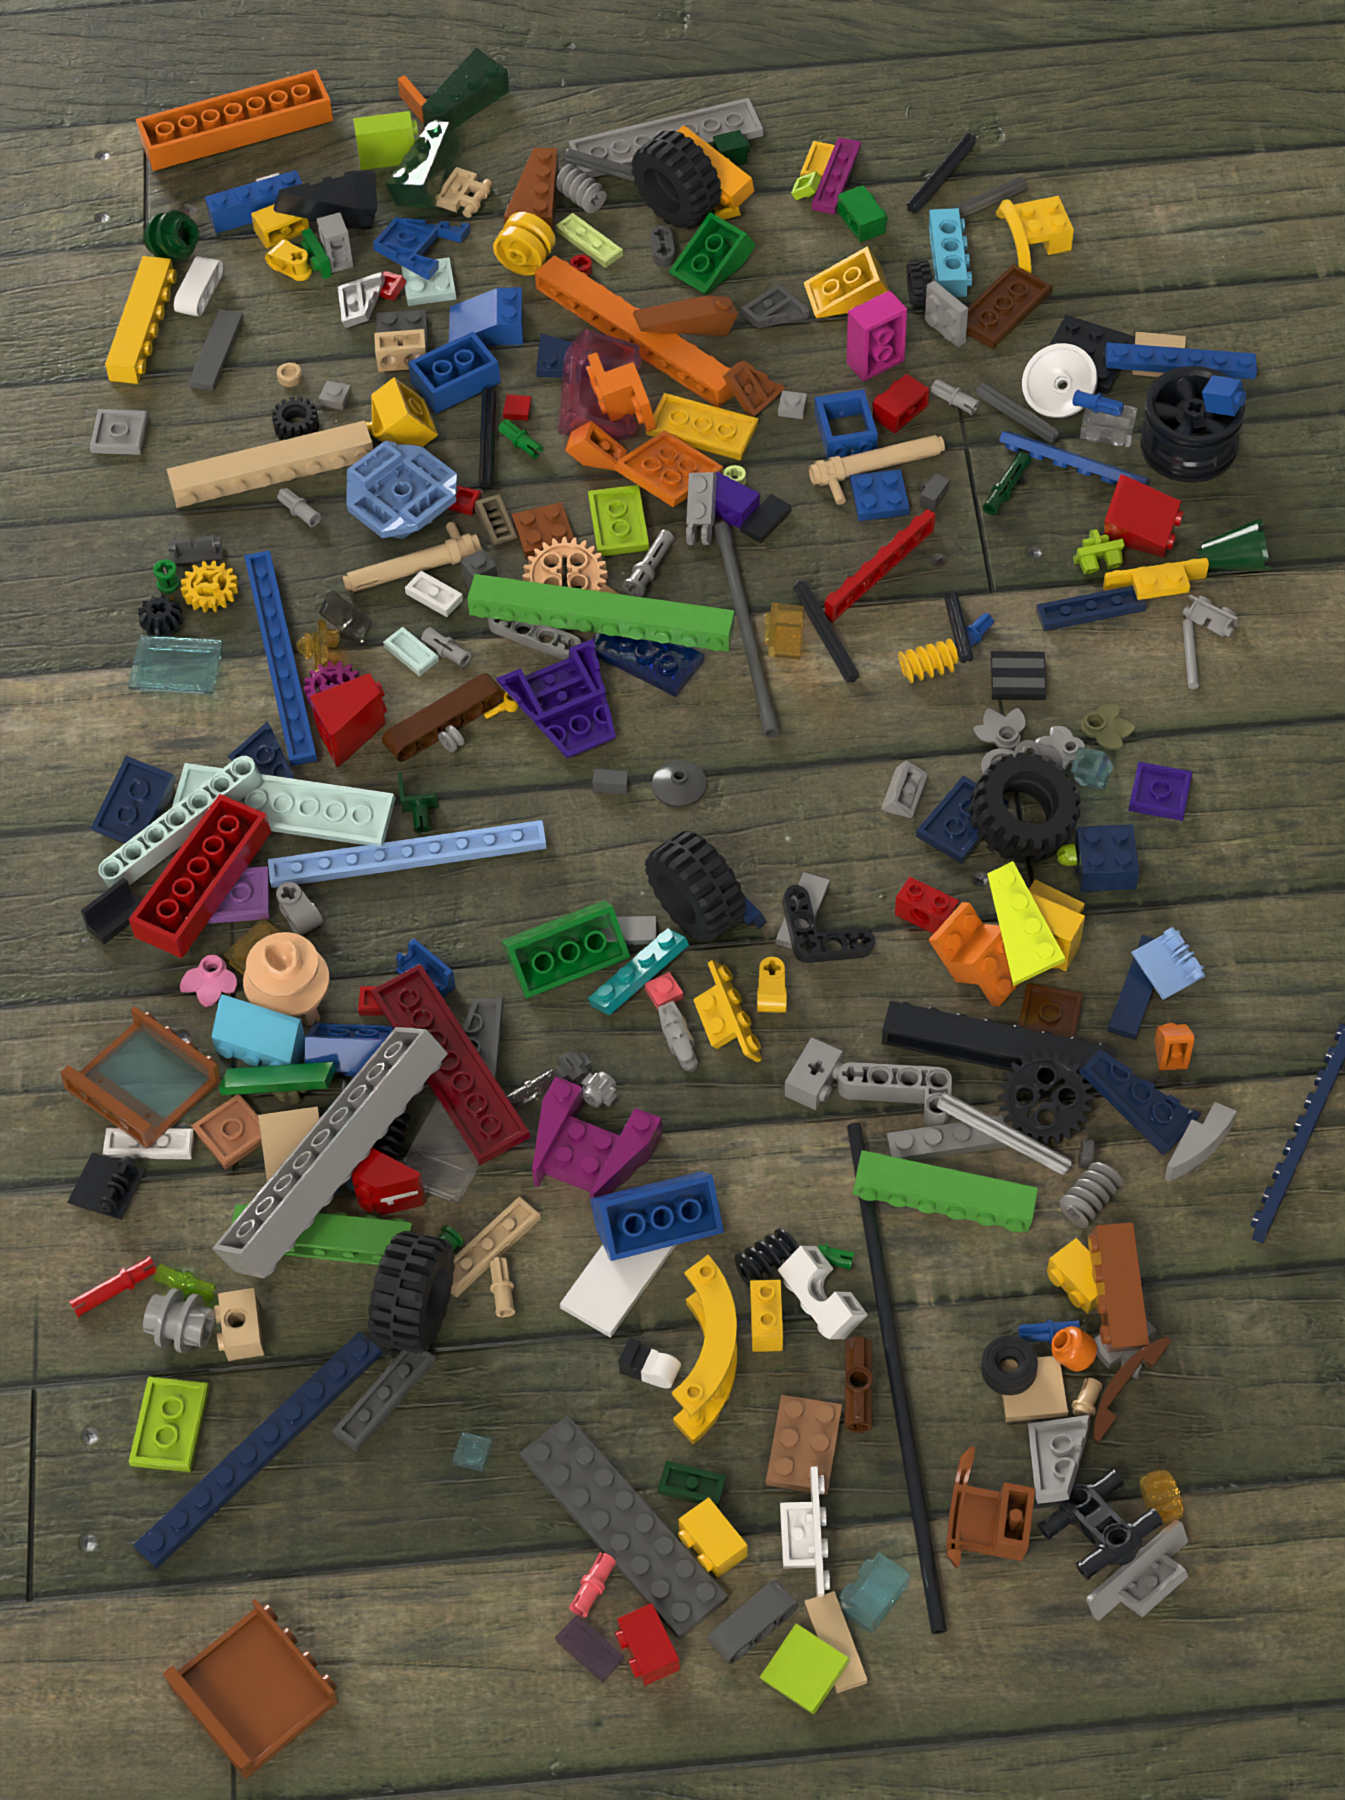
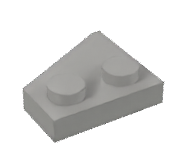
[337,272,385,328]

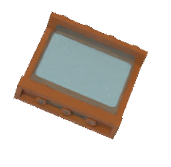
[60,1006,221,1149]

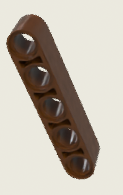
[382,673,505,762]

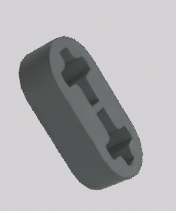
[650,225,675,267]

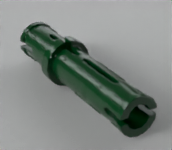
[982,452,1031,516]

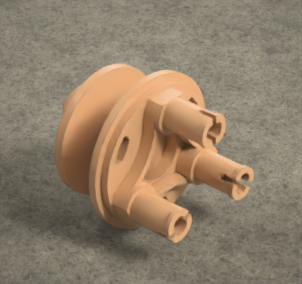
[243,932,330,1027]

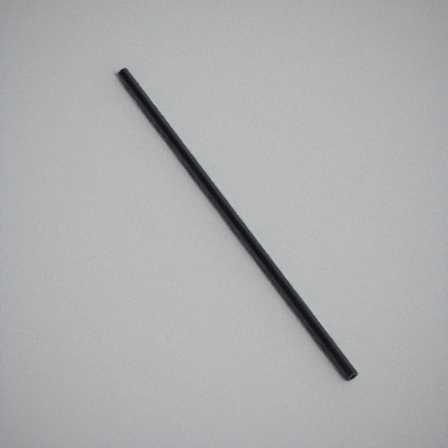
[847,1123,947,1634]

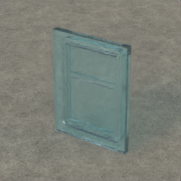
[128,636,223,694]

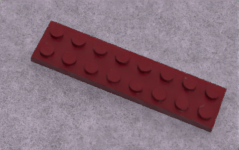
[370,963,531,1166]

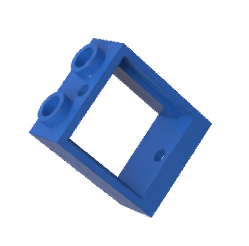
[814,389,878,459]

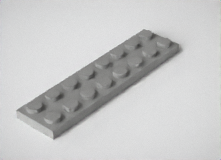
[569,98,763,178]

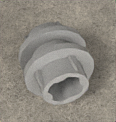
[143,1288,215,1354]

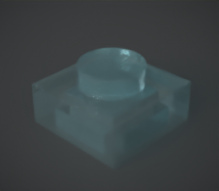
[453,1432,492,1472]

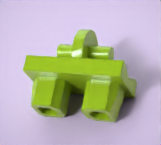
[1073,529,1125,575]

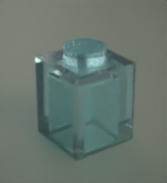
[1071,747,1113,790]

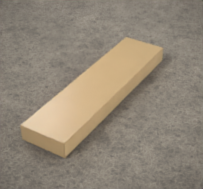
[450,1196,541,1298]

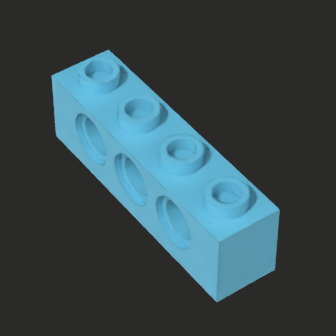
[929,208,972,297]

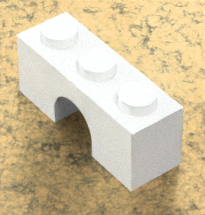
[778,1246,868,1339]

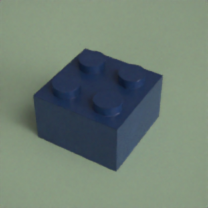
[1075,824,1139,892]

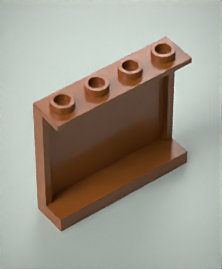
[163,1599,338,1780]

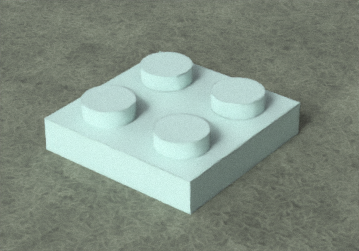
[401,258,456,306]

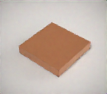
[191,1094,262,1170]

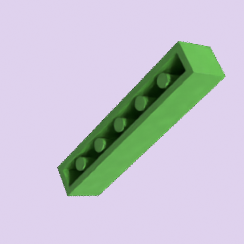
[852,1150,1038,1232]
[231,1203,414,1265]

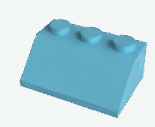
[211,994,305,1067]

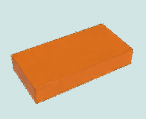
[397,75,430,123]

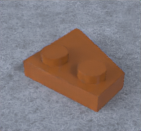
[722,361,785,417]

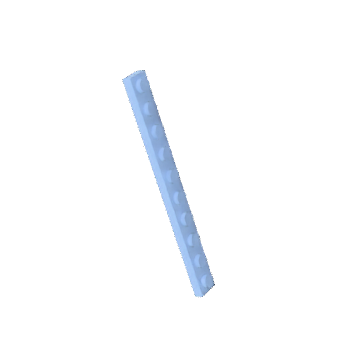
[268,820,547,888]

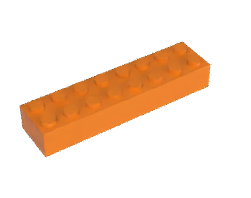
[136,69,333,171]

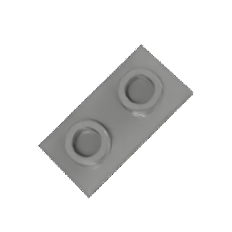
[1182,594,1239,638]

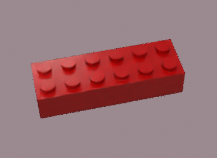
[129,794,271,959]

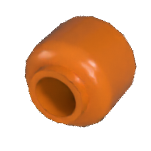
[1051,1326,1098,1372]

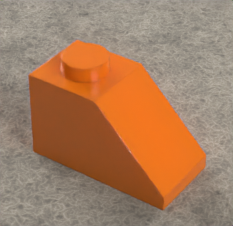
[565,421,627,471]
[1154,1023,1195,1071]

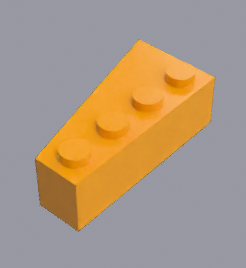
[676,125,754,210]

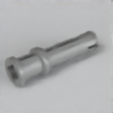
[622,530,674,597]

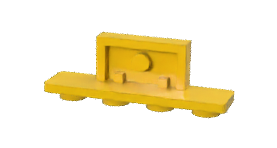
[1103,558,1209,600]
[693,960,762,1063]

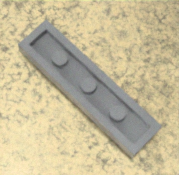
[886,1115,1008,1161]

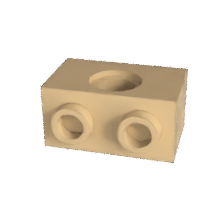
[214,1288,264,1361]

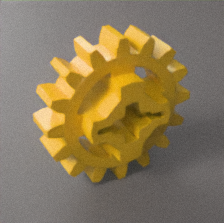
[181,561,238,613]

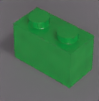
[837,185,888,243]

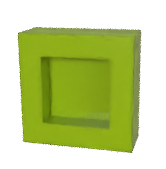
[791,171,821,200]

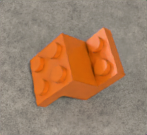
[586,352,657,432]
[929,902,1019,1007]

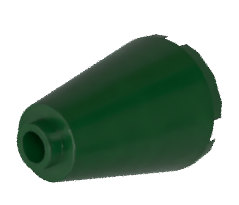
[1197,519,1271,571]

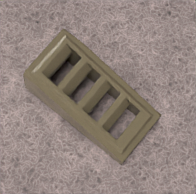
[475,494,518,547]

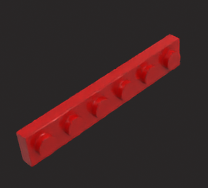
[824,509,935,623]

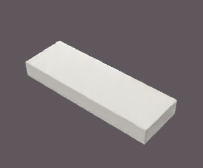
[103,1128,195,1159]

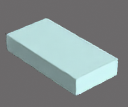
[383,627,439,677]

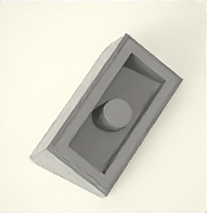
[881,760,928,818]

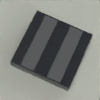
[990,651,1046,700]

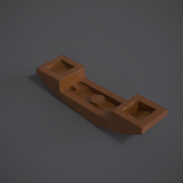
[1093,1337,1171,1445]

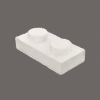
[405,571,463,617]

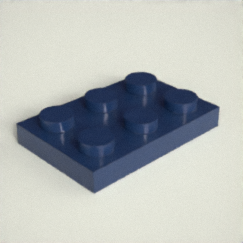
[91,756,176,844]
[916,776,1009,864]

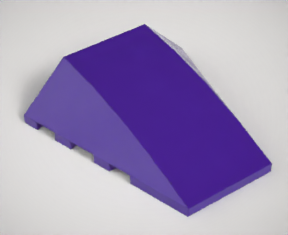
[496,639,616,759]

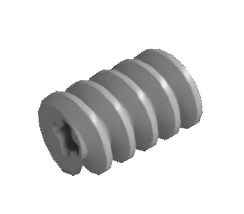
[556,163,607,213]
[1060,1162,1123,1228]

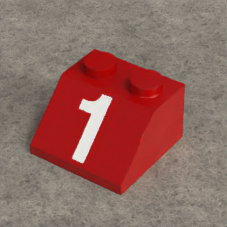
[351,1147,426,1215]

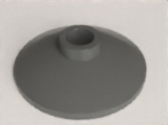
[652,761,707,807]

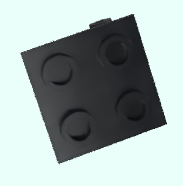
[67,1153,146,1220]

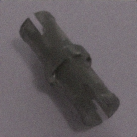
[506,1068,557,1110]

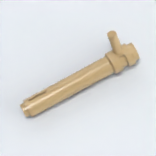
[809,435,945,505]
[342,522,481,593]

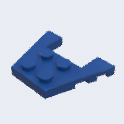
[373,217,470,280]

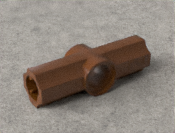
[844,1336,873,1433]

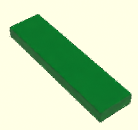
[218,1062,336,1095]

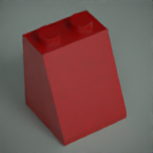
[1104,474,1184,558]
[310,673,387,767]

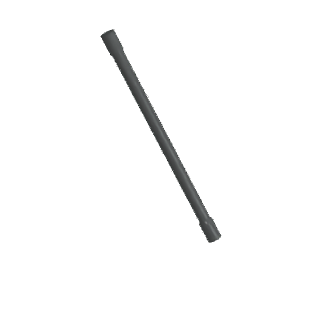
[714,522,780,738]

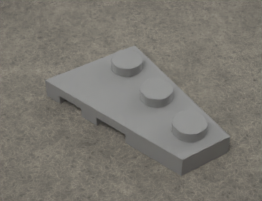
[1028,1415,1091,1504]

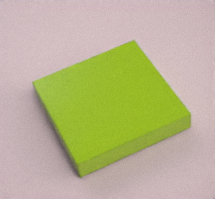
[760,1623,850,1715]

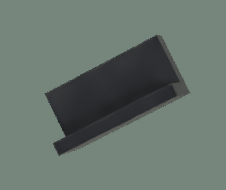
[81,877,141,945]

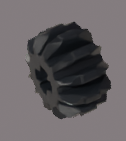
[138,593,184,639]

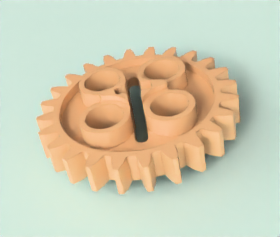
[523,537,608,591]

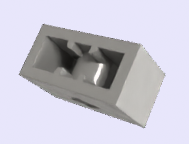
[785,1037,844,1110]

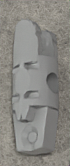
[658,1001,698,1072]

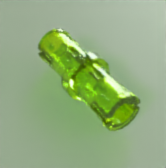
[153,1263,217,1303]

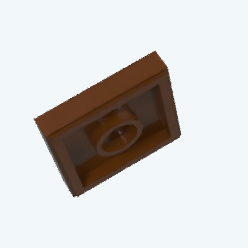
[1018,983,1083,1038]

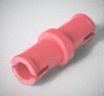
[569,1552,616,1618]

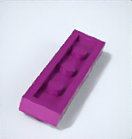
[812,137,861,215]

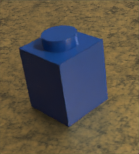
[1202,375,1246,416]

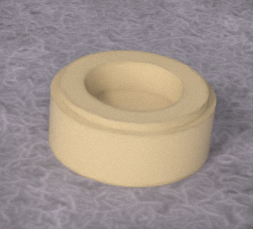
[277,363,302,387]

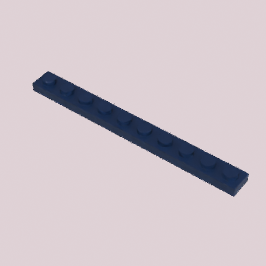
[1250,1015,1345,1244]
[133,1331,382,1569]

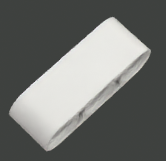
[174,256,223,317]

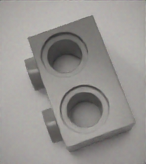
[317,213,353,273]

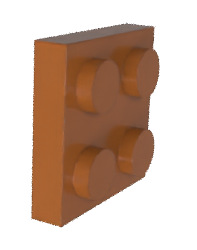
[512,502,574,559]

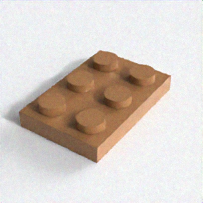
[766,1395,842,1495]

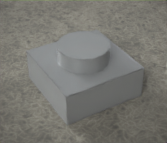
[318,381,351,410]
[778,390,807,419]

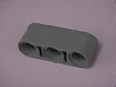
[707,1580,799,1664]

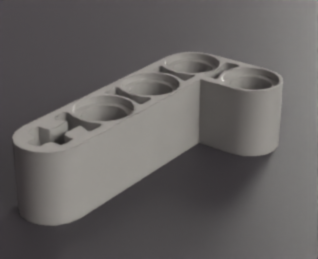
[837,1062,952,1127]

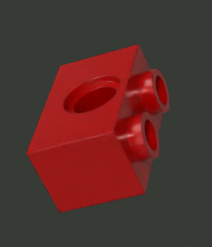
[895,876,959,934]

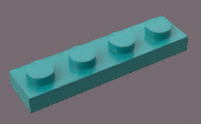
[588,928,689,1015]

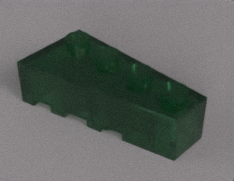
[422,48,510,138]
[385,121,460,207]

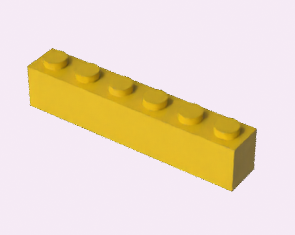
[105,256,177,384]

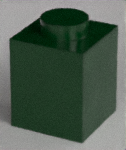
[713,130,750,166]

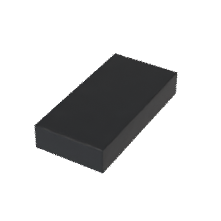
[740,494,792,544]

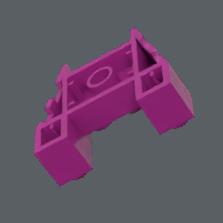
[532,1076,662,1209]

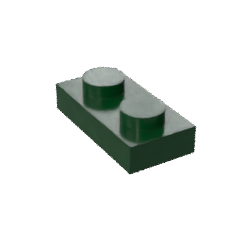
[658,1461,727,1509]

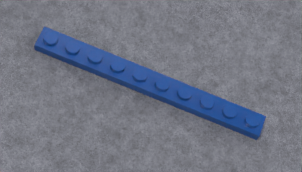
[244,550,317,766]

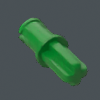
[498,419,543,459]

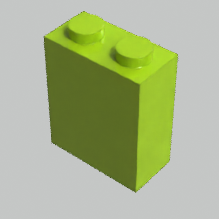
[353,111,420,170]

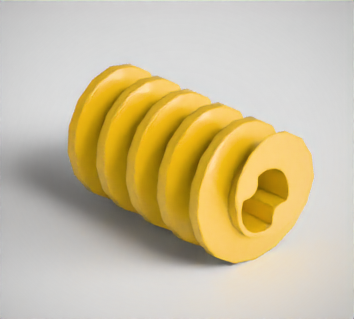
[898,638,958,683]

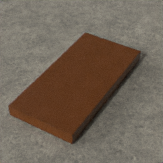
[966,264,1053,349]

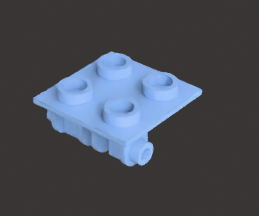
[1131,927,1205,1000]

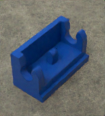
[396,938,456,998]

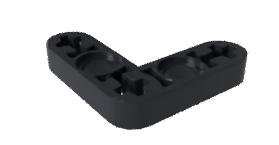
[782,885,875,963]

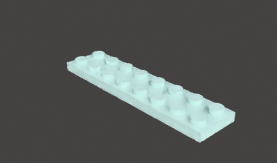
[172,763,396,846]

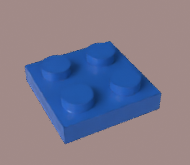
[850,469,909,521]

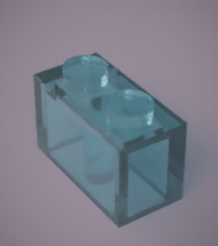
[839,1552,910,1634]

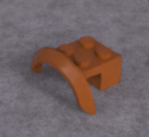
[946,1446,1035,1568]

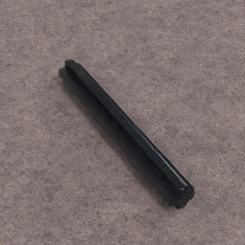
[906,133,976,214]
[479,387,496,489]
[793,580,859,683]

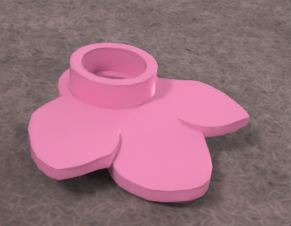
[180,955,237,1007]

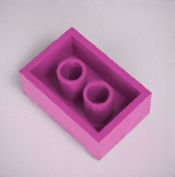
[846,291,907,382]

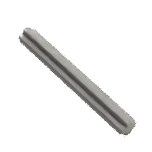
[937,1093,1072,1175]

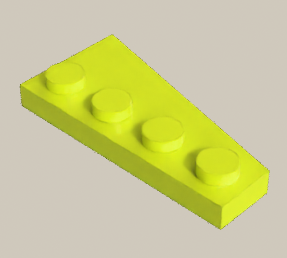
[988,862,1065,986]

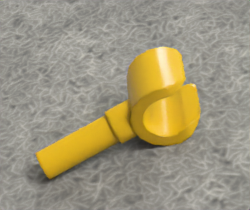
[484,692,519,720]

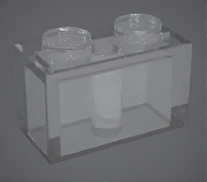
[1080,405,1138,447]

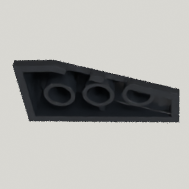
[273,171,377,228]

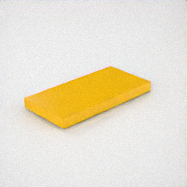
[646,393,758,461]

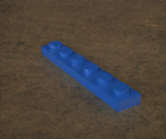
[1105,342,1257,379]
[999,431,1151,486]

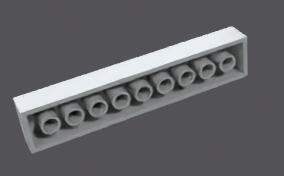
[212,1027,448,1278]

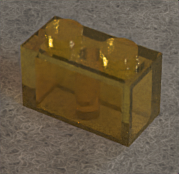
[764,603,804,660]

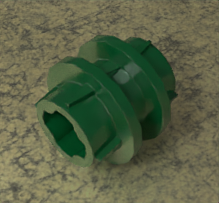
[143,210,200,261]

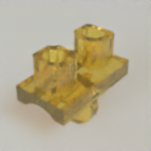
[297,620,341,672]

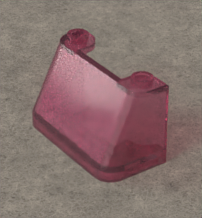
[558,329,641,439]

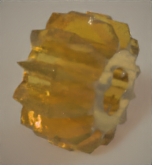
[1139,1469,1184,1525]

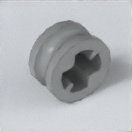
[438,725,464,753]

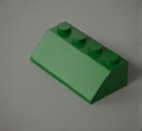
[501,900,631,999]

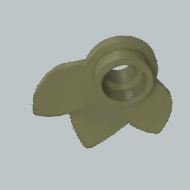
[1081,704,1136,750]

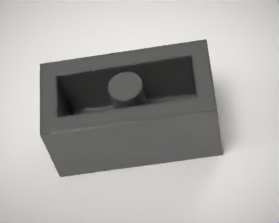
[920,473,950,511]
[592,768,629,795]

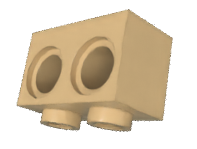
[374,329,427,372]

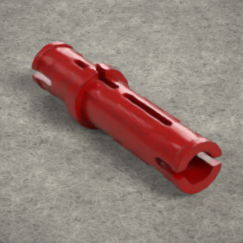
[69,1256,158,1318]

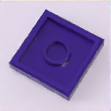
[1128,761,1193,821]

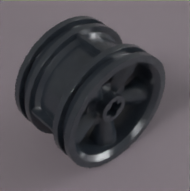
[1140,366,1245,483]

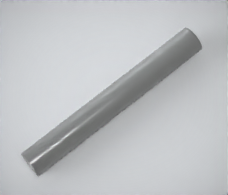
[1182,619,1199,689]

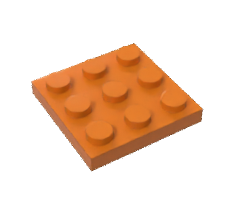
[615,430,723,508]

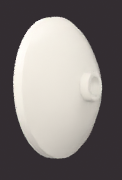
[1022,343,1098,418]

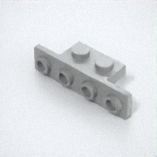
[1086,1519,1188,1621]

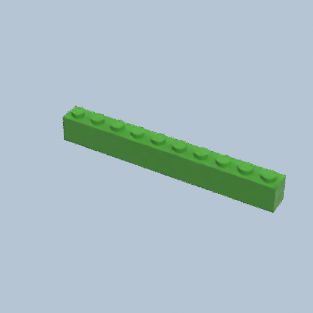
[467,574,735,652]

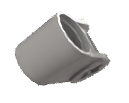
[276,882,323,936]

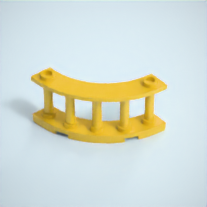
[672,1255,737,1445]

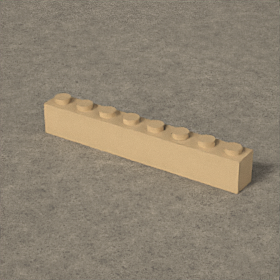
[167,420,373,508]

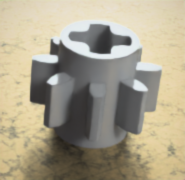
[581,1072,617,1108]

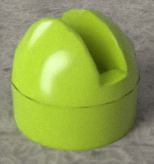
[1057,843,1077,866]

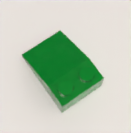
[668,212,756,295]

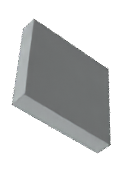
[90,409,149,455]

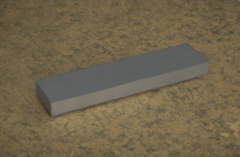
[189,310,243,391]
[332,1350,436,1452]

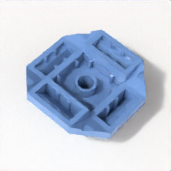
[346,441,458,540]

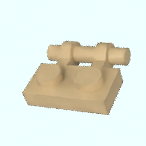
[434,167,493,218]

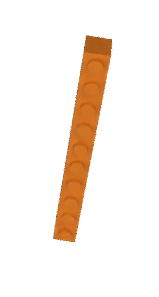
[534,255,734,408]

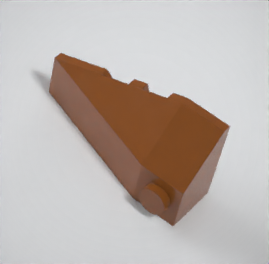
[633,296,738,336]

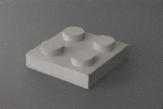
[925,281,968,348]

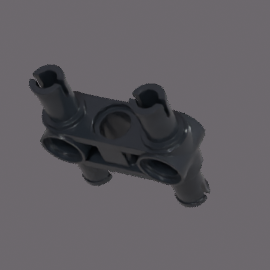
[1037,1469,1164,1581]

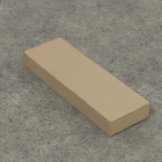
[804,1591,867,1693]

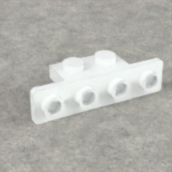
[780,1467,830,1597]

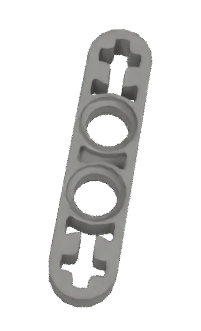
[488,618,581,660]

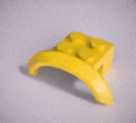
[996,196,1074,274]

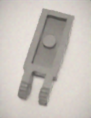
[686,472,717,545]

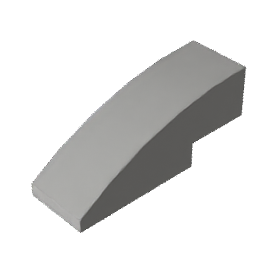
[1164,1102,1237,1182]

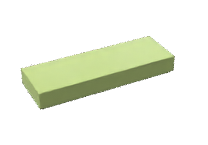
[555,213,623,268]

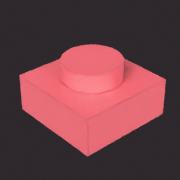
[645,972,683,1009]

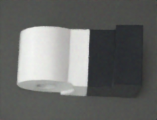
[618,1337,681,1388]

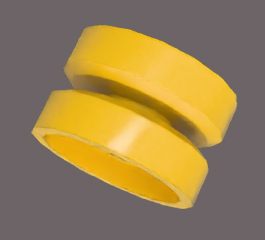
[493,212,556,276]

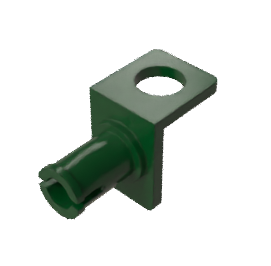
[398,773,439,833]

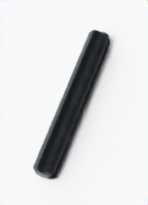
[944,591,974,664]

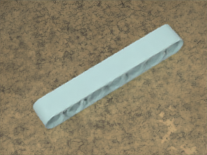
[99,756,261,888]

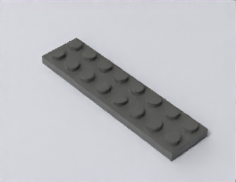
[519,1415,728,1640]

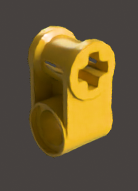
[265,239,312,281]
[757,957,787,1013]

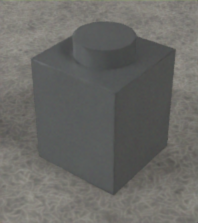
[460,549,497,589]

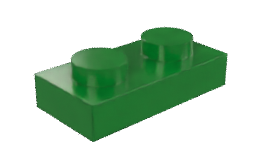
[300,228,332,279]

